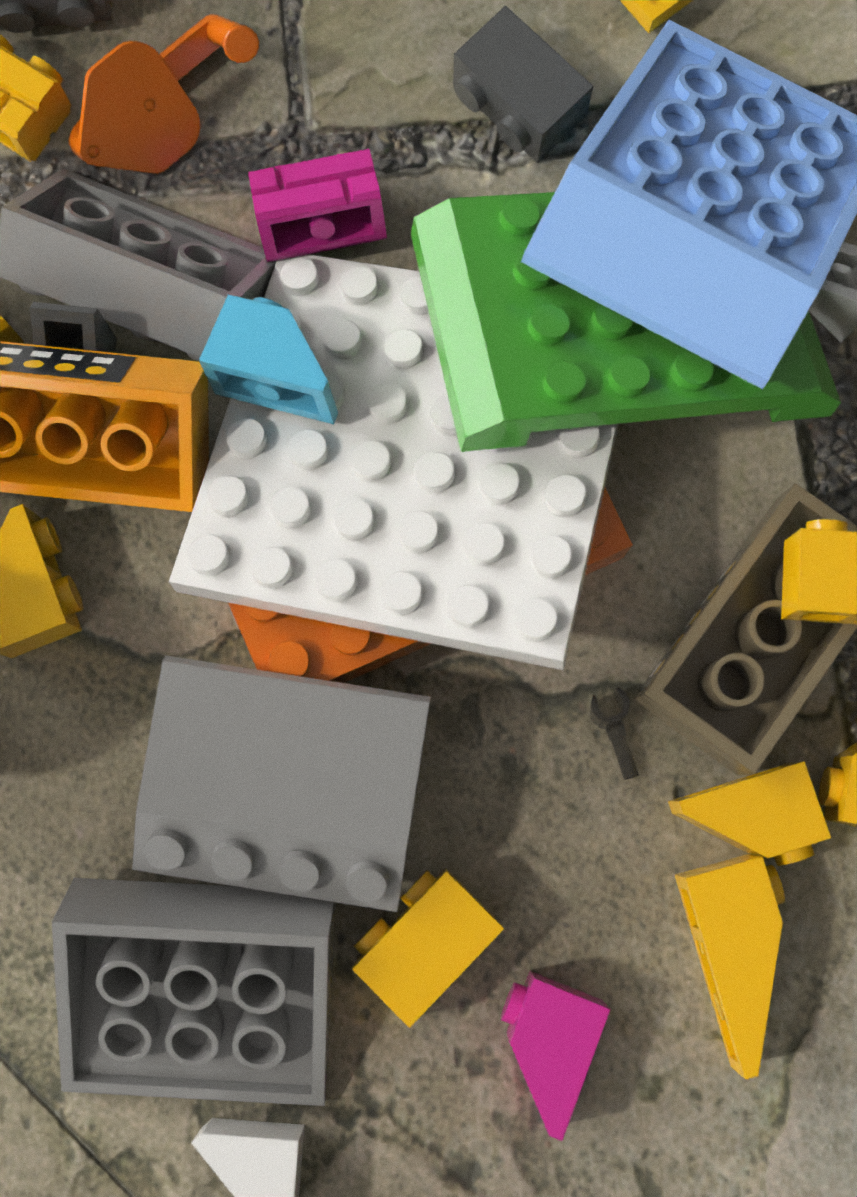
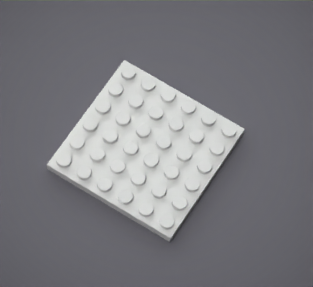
[169,254,619,670]

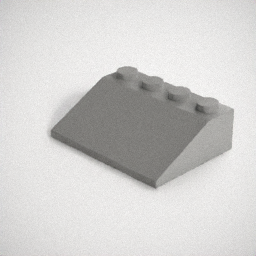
[132,655,431,912]
[52,878,336,1106]

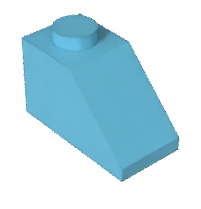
[199,294,338,424]

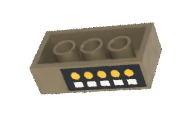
[633,483,857,776]

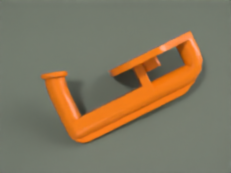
[69,14,259,174]

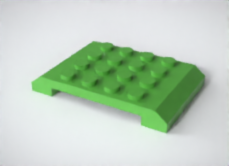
[411,192,841,452]

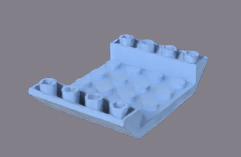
[521,20,857,389]

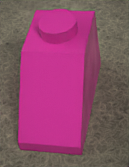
[500,971,611,1141]

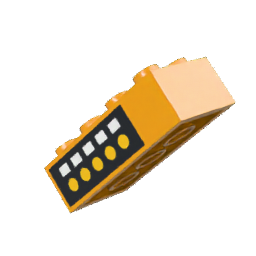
[0,341,209,512]

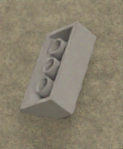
[0,169,276,362]

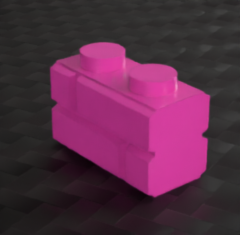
[248,149,387,262]

